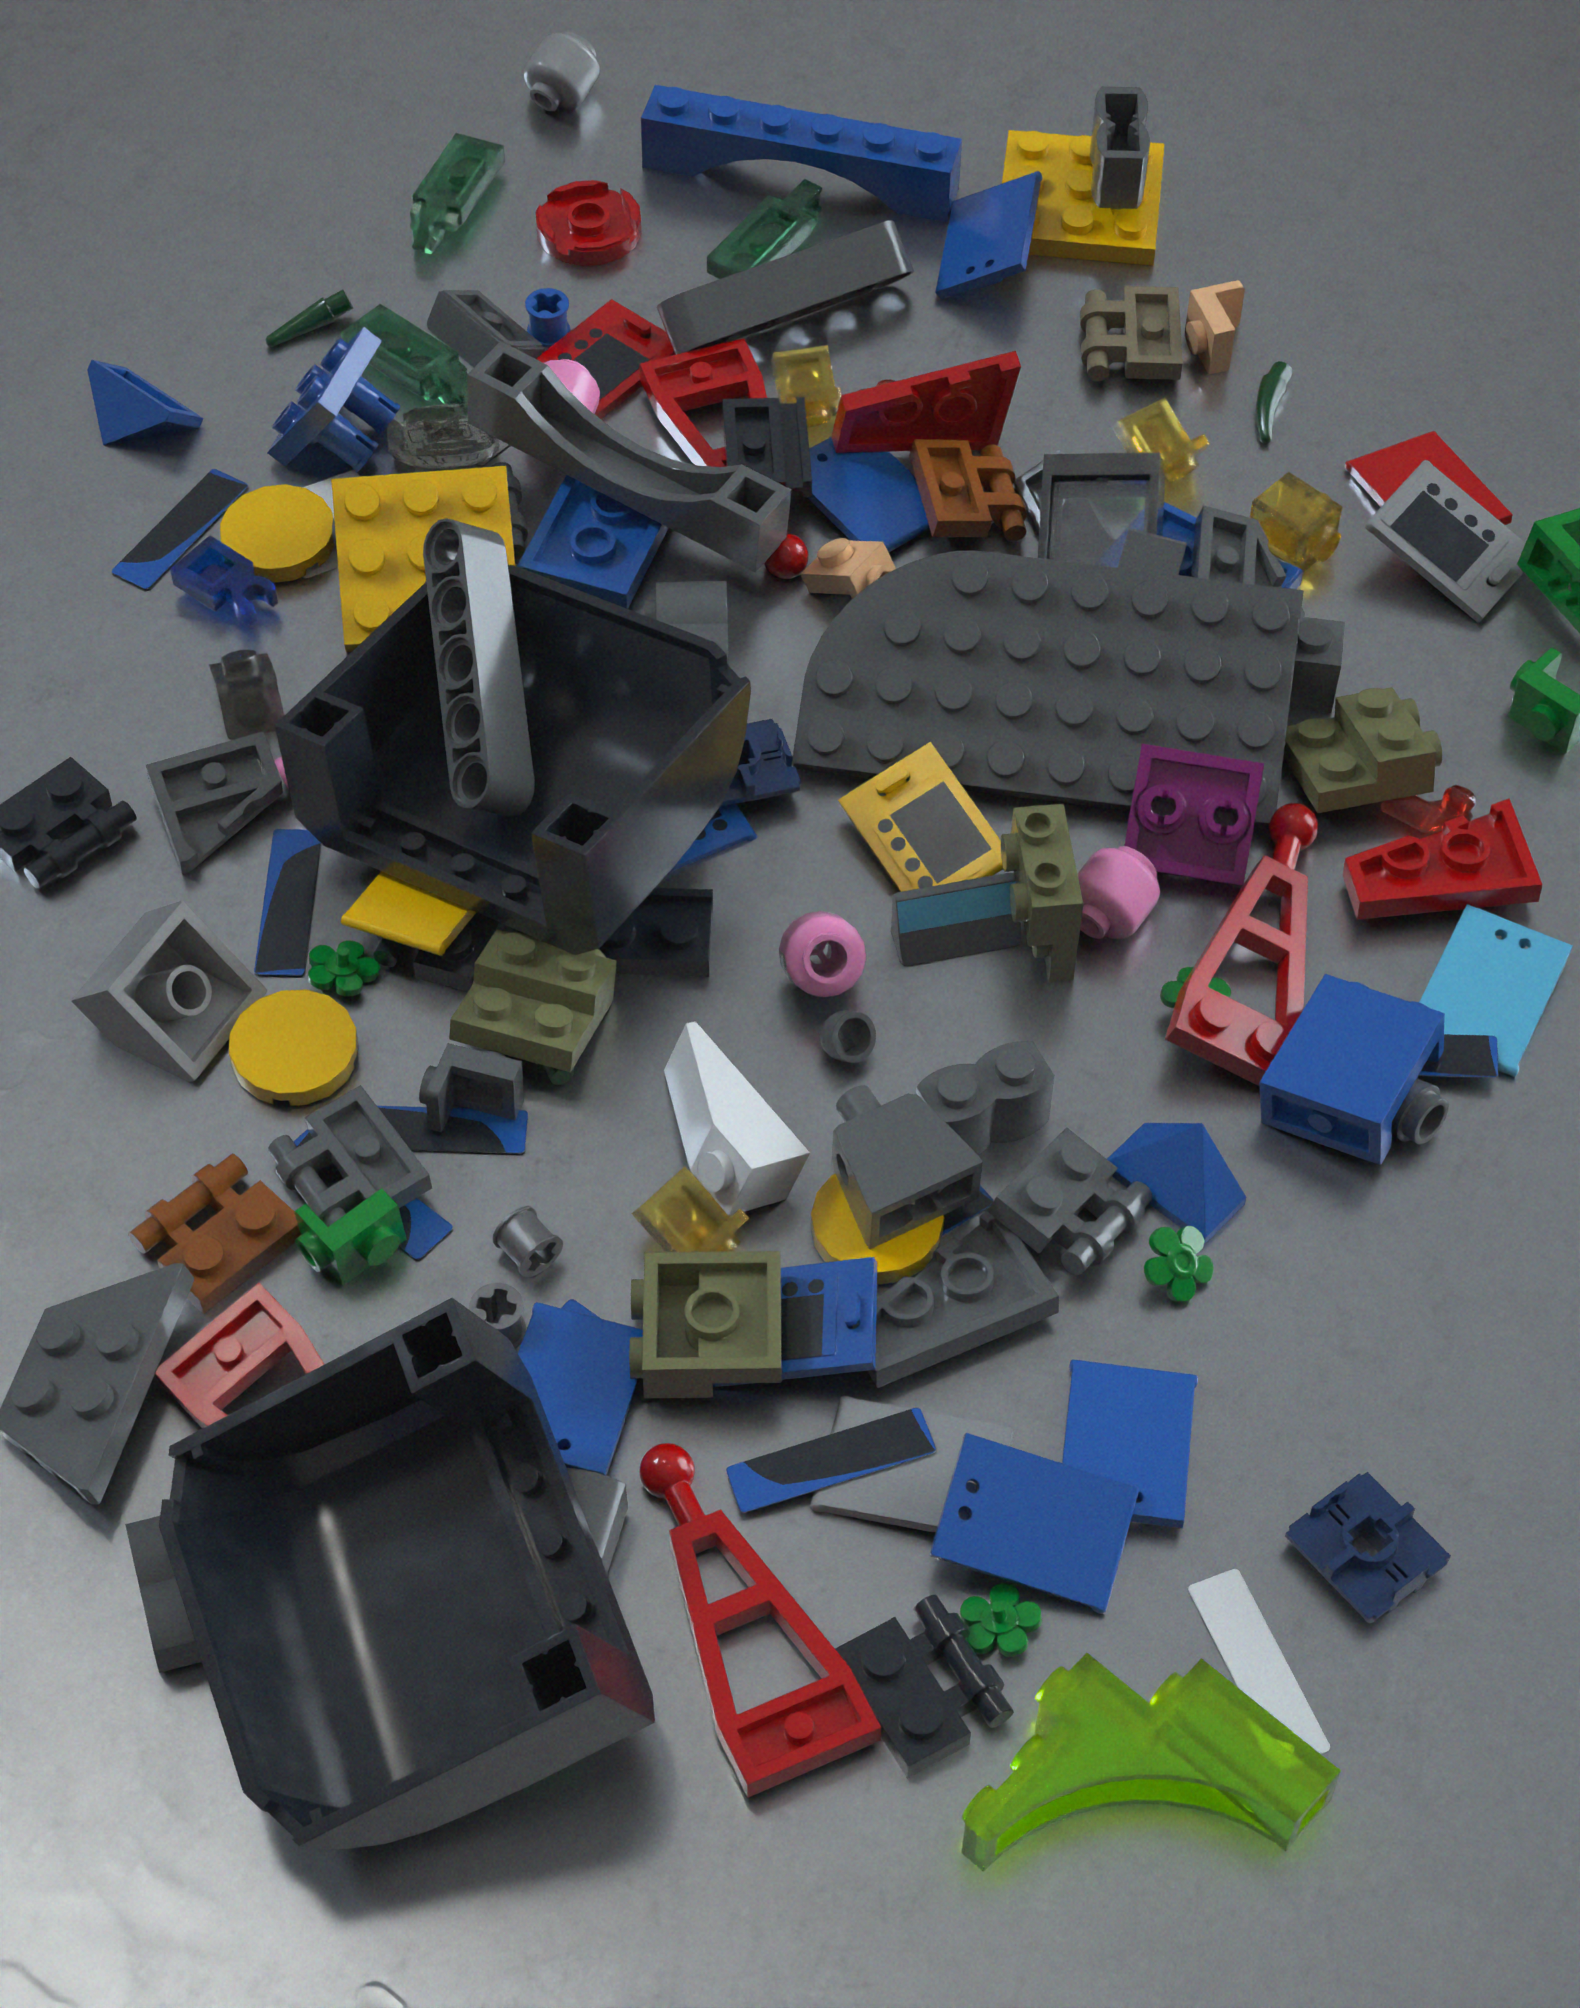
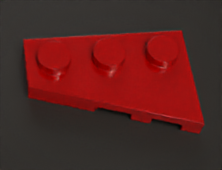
[831,351,1021,453]
[1342,798,1543,919]

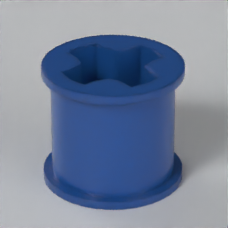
[525,288,571,347]

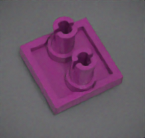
[1124,744,1264,886]

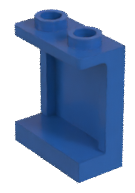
[1259,974,1445,1165]

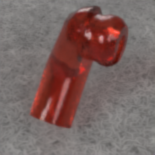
[1380,785,1477,834]

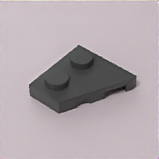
[1191,505,1305,617]
[146,731,283,874]

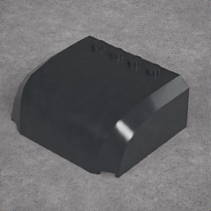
[274,565,751,955]
[159,1298,655,1849]

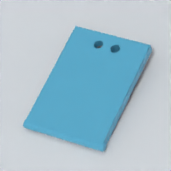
[1419,904,1573,1077]

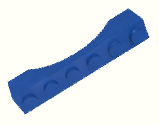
[641,85,962,223]

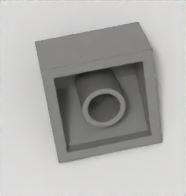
[71,901,268,1082]

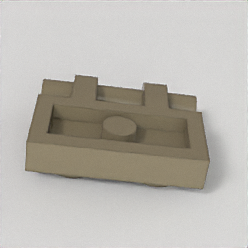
[1080,286,1183,381]

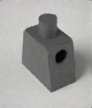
[831,1085,983,1249]

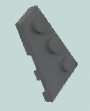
[850,1209,1059,1388]

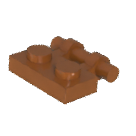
[909,439,1027,542]
[128,1153,301,1314]

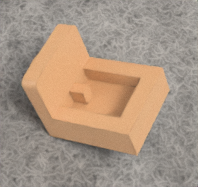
[1185,280,1245,375]
[800,538,896,599]

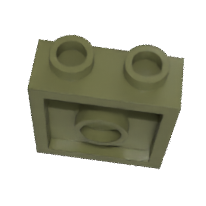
[1283,687,1442,813]
[1001,804,1083,982]
[449,929,617,1073]
[629,1251,782,1398]

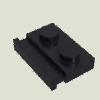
[722,397,812,497]
[599,888,713,977]

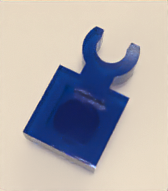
[170,535,278,625]

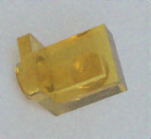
[771,345,842,427]
[1113,398,1210,483]
[631,1166,749,1252]

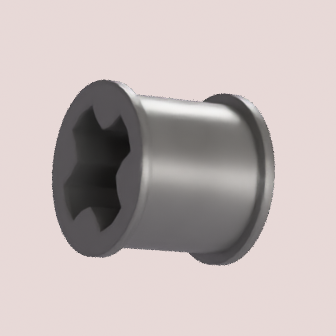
[492,1206,563,1277]
[469,1283,526,1348]

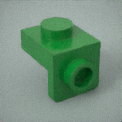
[1508,647,1580,754]
[294,1188,407,1286]

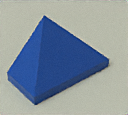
[87,360,204,445]
[1107,1123,1247,1245]

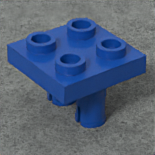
[267,327,400,472]

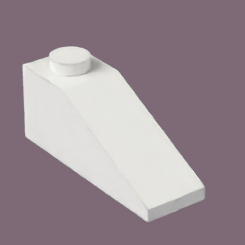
[664,1021,810,1216]

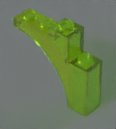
[961,1653,1341,1872]

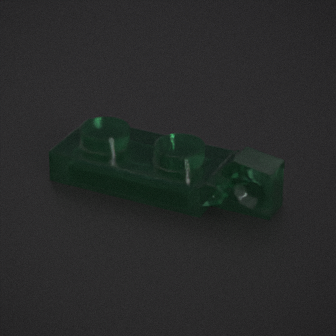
[410,133,505,254]
[707,179,822,279]
[341,304,468,416]

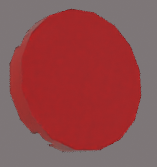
[536,180,642,266]

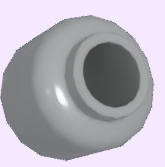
[523,31,600,111]

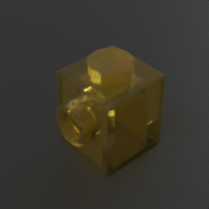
[1250,472,1343,573]

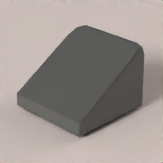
[1117,528,1187,575]

